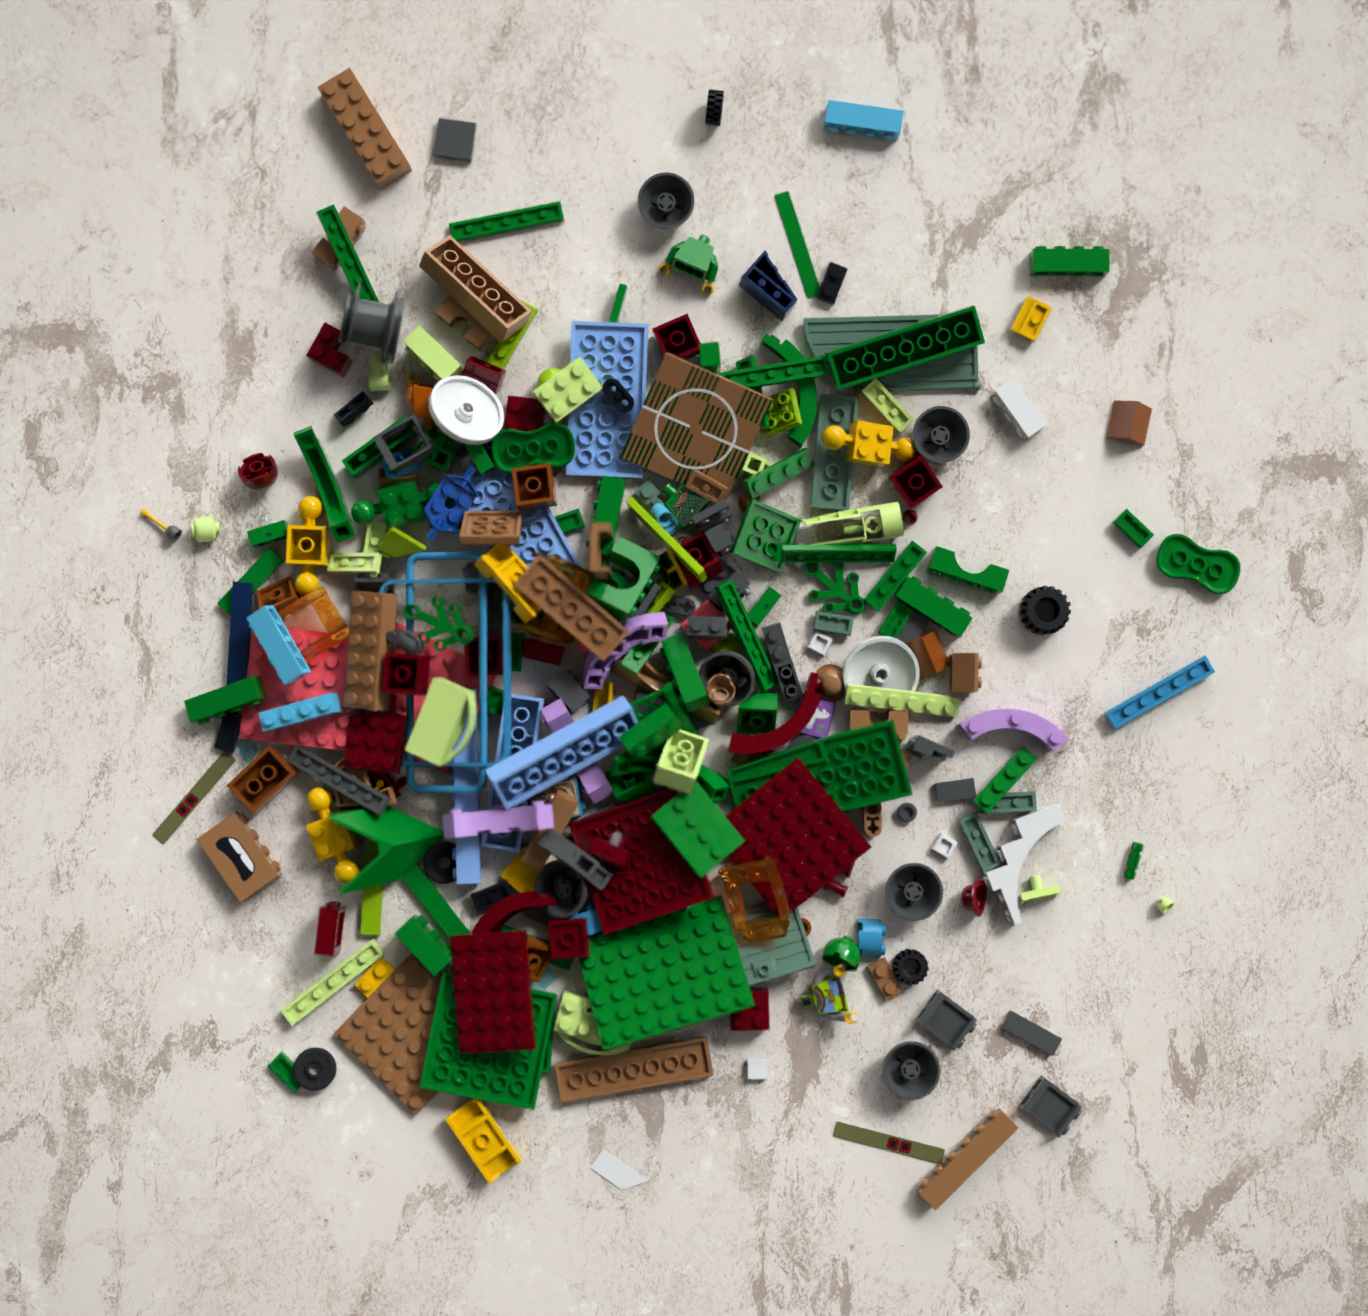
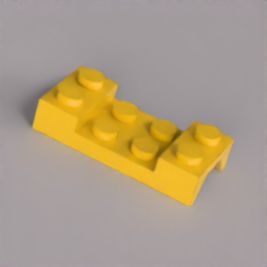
[474,544,542,623]
[445,1098,523,1184]

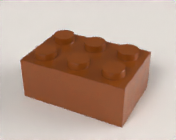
[226,745,300,814]

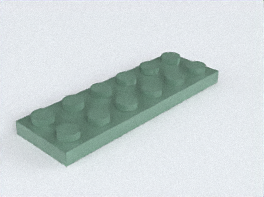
[810,394,859,511]

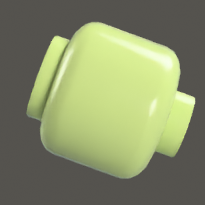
[191,517,220,542]

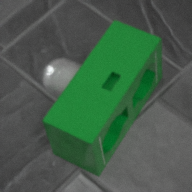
[460,443,496,476]
[247,514,288,548]
[746,586,782,627]

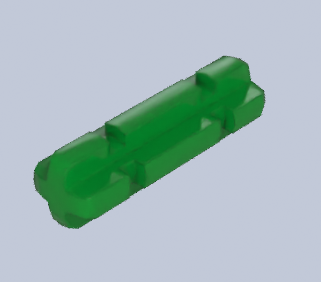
[1124,842,1144,880]

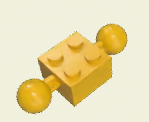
[822,420,918,467]
[286,496,330,597]
[306,787,361,884]

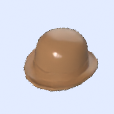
[816,664,846,702]

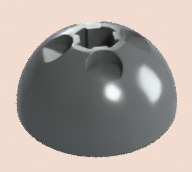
[638,172,694,230]
[913,406,970,463]
[699,651,755,706]
[535,860,589,918]
[885,863,943,921]
[882,1041,941,1100]

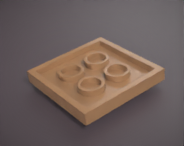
[460,511,523,546]

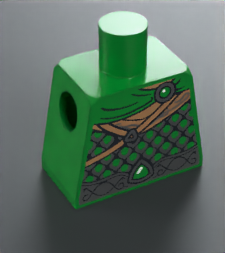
[662,483,709,529]

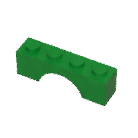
[927,546,1010,595]

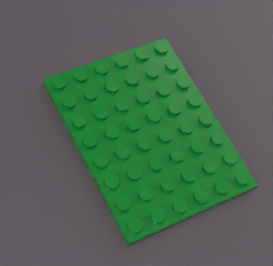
[579,895,755,1051]

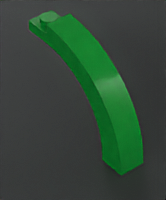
[761,334,817,448]
[293,426,355,543]
[609,749,729,803]

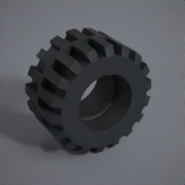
[1019,586,1071,635]

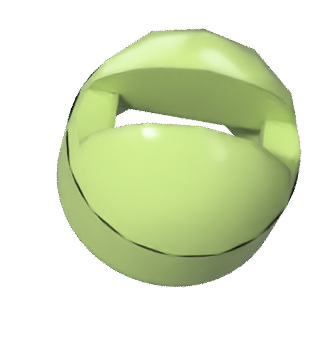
[1157,897,1174,914]

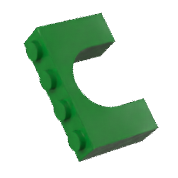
[586,537,661,624]

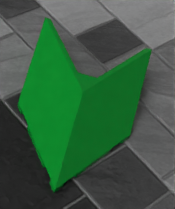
[327,805,444,894]

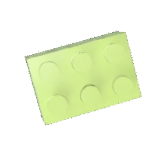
[403,325,464,382]
[532,357,603,423]
[653,730,709,794]

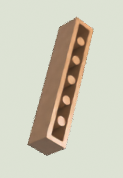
[917,1108,1018,1211]

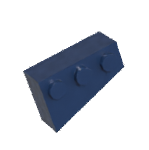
[739,250,798,321]

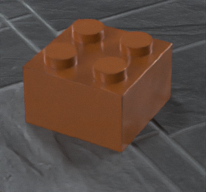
[512,463,557,511]

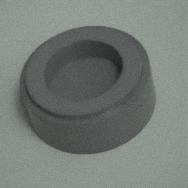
[897,803,917,822]

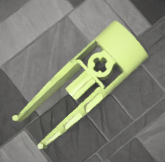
[801,502,904,545]

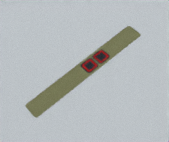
[153,751,236,844]
[833,1122,945,1164]

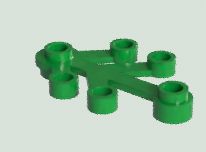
[804,563,866,615]
[404,596,474,651]

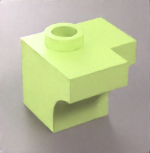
[736,452,773,483]

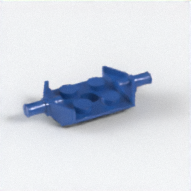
[423,465,479,542]

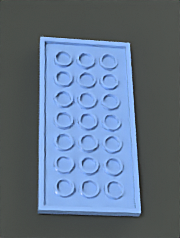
[566,321,649,478]
[468,465,591,622]

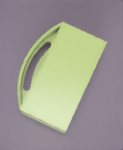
[405,677,476,766]
[554,990,631,1055]

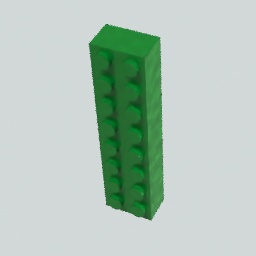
[824,305,985,390]

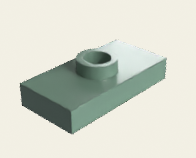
[813,611,854,636]

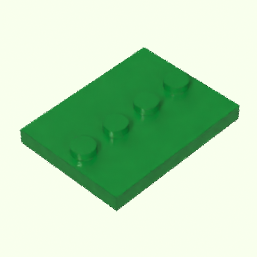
[650,780,745,879]

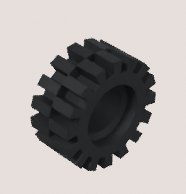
[705,89,724,126]
[892,949,929,985]

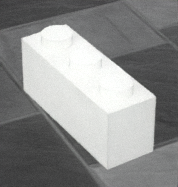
[993,378,1047,440]

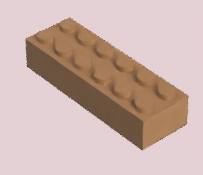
[317,68,412,190]
[419,235,532,343]
[344,591,397,711]

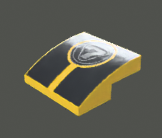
[658,548,687,592]

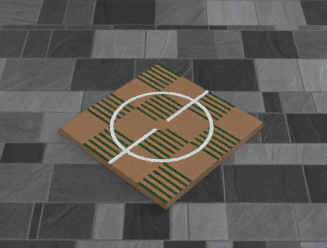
[620,352,773,501]

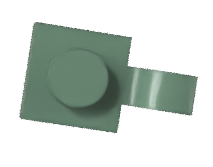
[634,479,666,507]

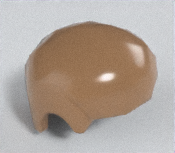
[706,674,735,706]

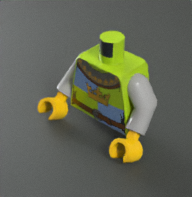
[801,963,857,1024]

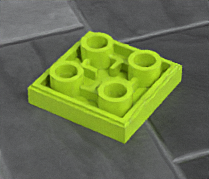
[765,387,802,437]

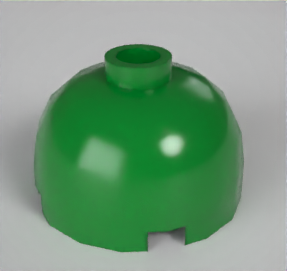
[821,936,861,972]

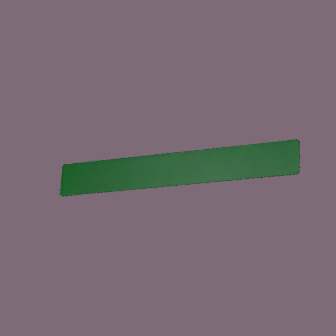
[774,191,820,298]

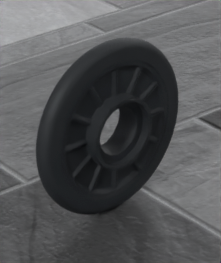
[423,841,457,884]
[293,1047,337,1091]

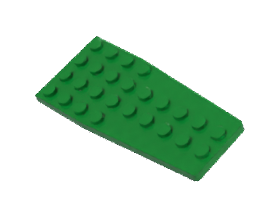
[727,719,913,811]

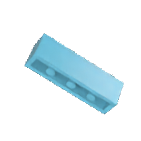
[824,100,903,140]
[247,605,311,685]
[258,693,343,732]

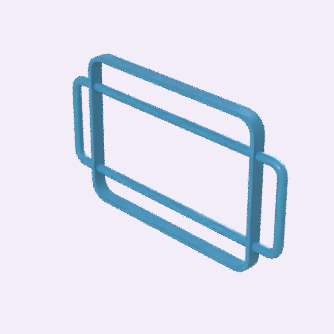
[379,552,511,794]

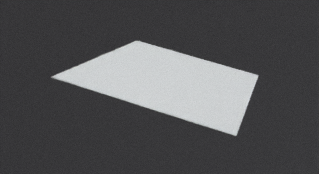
[590,1149,648,1190]

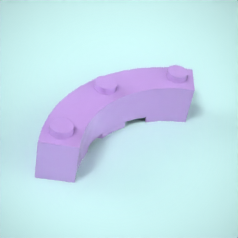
[581,612,668,689]
[541,698,614,804]
[957,709,1069,751]
[442,801,554,838]

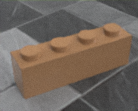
[520,789,578,871]

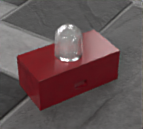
[588,831,633,867]

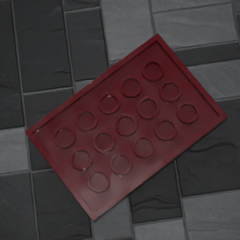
[450,930,536,1054]

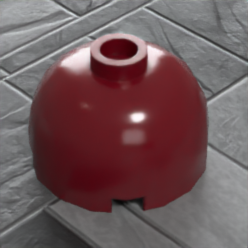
[238,453,278,491]

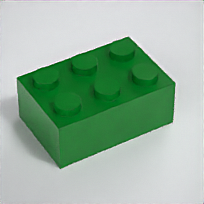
[394,914,452,976]

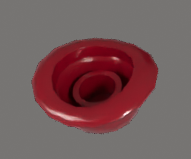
[961,879,987,917]

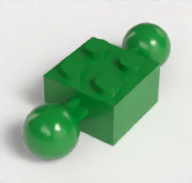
[351,479,450,528]

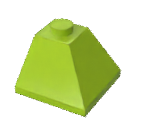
[376,527,427,560]

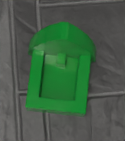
[487,686,503,715]

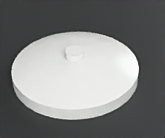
[429,375,504,445]
[842,636,920,712]

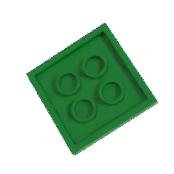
[730,499,801,574]

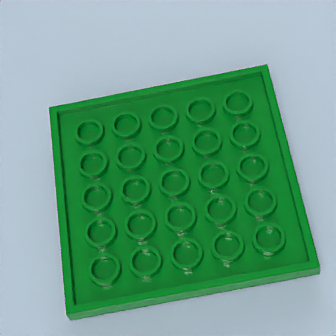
[419,971,558,1110]

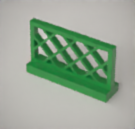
[629,681,700,750]

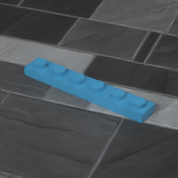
[1104,655,1215,729]

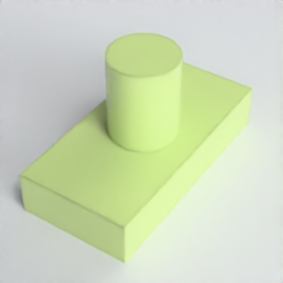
[1019,875,1061,904]

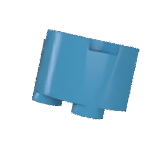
[857,919,886,958]

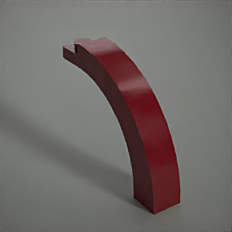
[727,672,822,754]
[471,891,555,934]

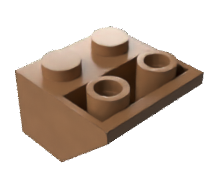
[949,653,982,693]

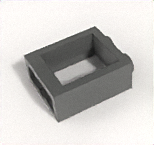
[373,414,435,474]

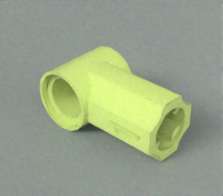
[369,352,390,391]

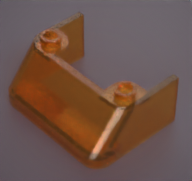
[509,552,593,644]

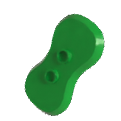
[491,422,575,474]
[1156,534,1241,594]

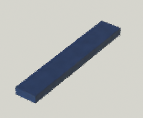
[226,581,253,685]

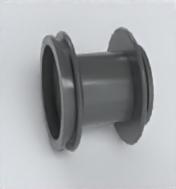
[339,283,406,364]

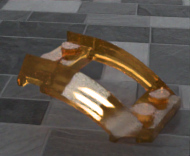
[278,586,349,662]
[718,855,790,943]

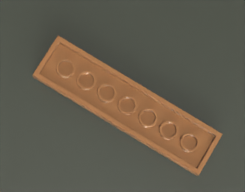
[554,1036,714,1103]

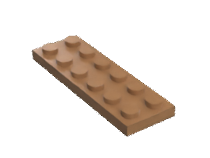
[514,554,629,661]

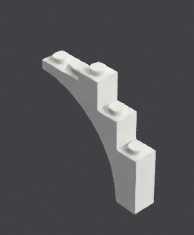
[983,803,1065,925]

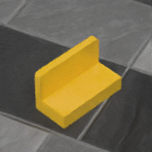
[593,682,614,711]

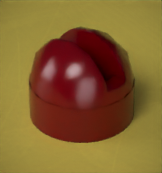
[902,509,918,525]

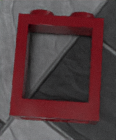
[314,901,346,956]

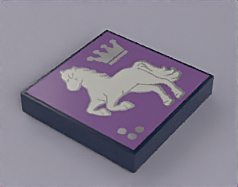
[793,694,836,738]

